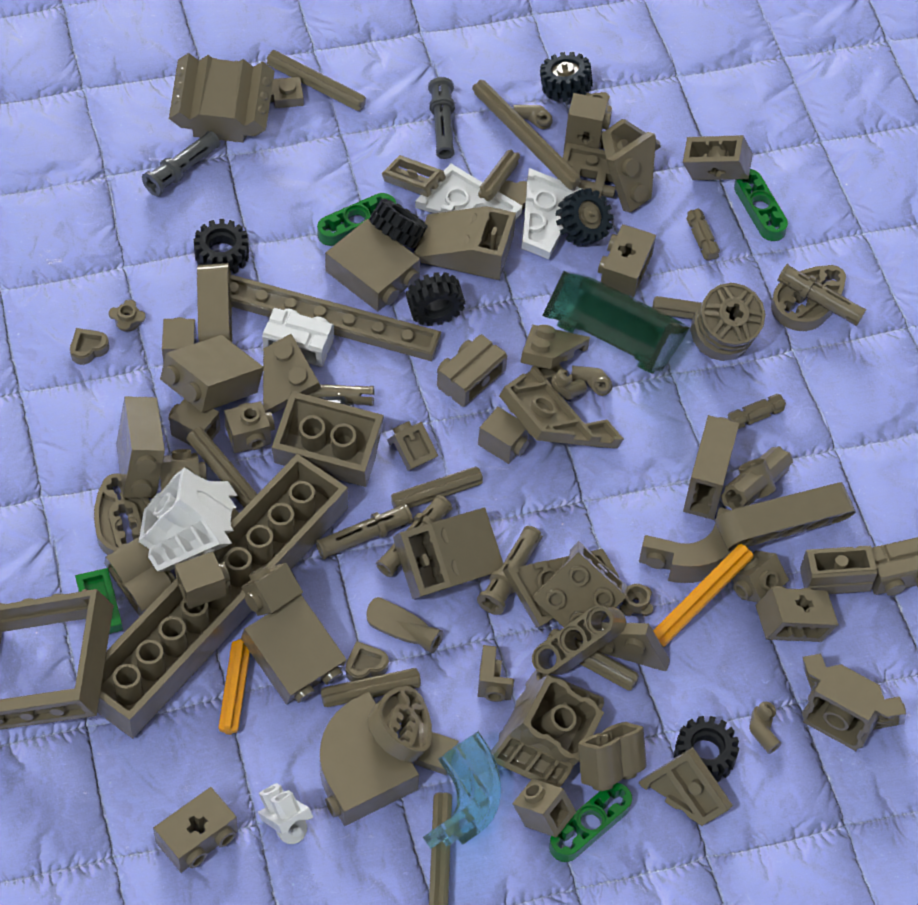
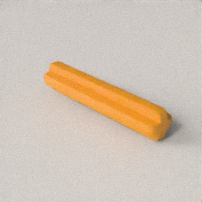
[218,639,250,735]

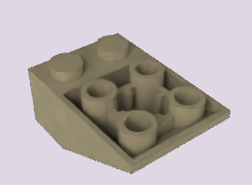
[414,206,516,280]
[392,507,503,599]

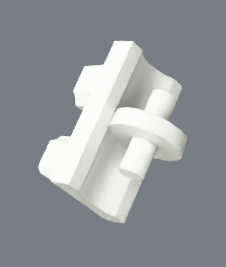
[258,783,313,844]

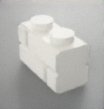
[262,308,334,367]

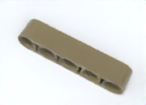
[714,482,856,551]

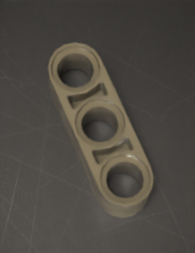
[197,263,232,342]
[532,606,626,675]

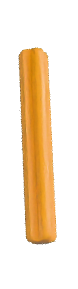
[653,544,754,647]

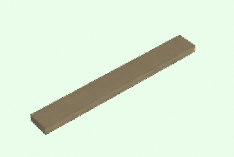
[231,275,441,361]

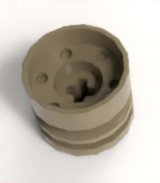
[690,283,766,361]

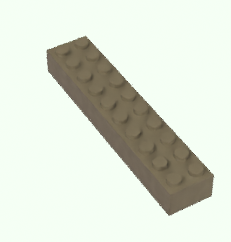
[97,454,348,739]

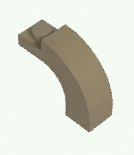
[639,507,732,583]

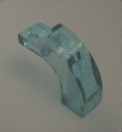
[423,731,501,849]

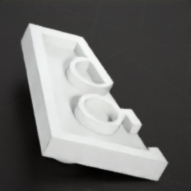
[415,164,522,220]
[521,168,582,259]

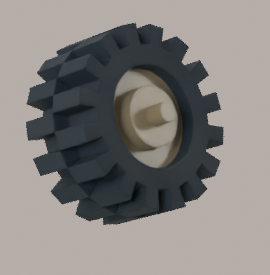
[540,52,593,102]
[556,188,614,246]

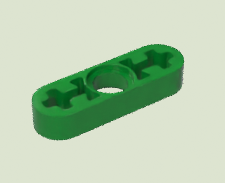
[734,169,788,241]
[317,193,396,246]
[549,783,632,862]

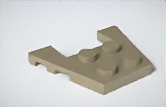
[499,365,624,448]

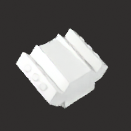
[139,467,238,572]

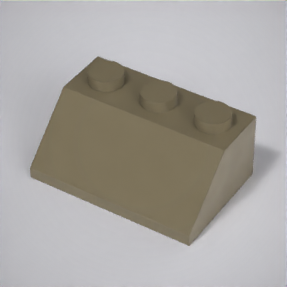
[271,391,384,487]

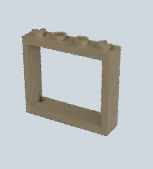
[0,589,114,730]

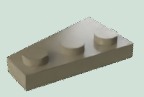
[503,549,619,628]

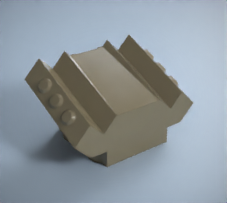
[169,53,275,143]
[802,653,906,751]
[489,670,604,787]

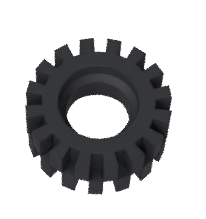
[369,198,428,248]
[194,219,249,274]
[406,272,465,326]
[674,716,739,782]

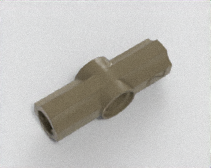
[721,446,793,510]

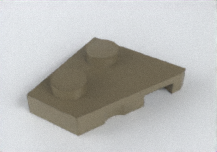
[606,132,656,212]
[520,324,590,369]
[263,334,321,414]
[598,622,670,671]
[638,747,733,826]

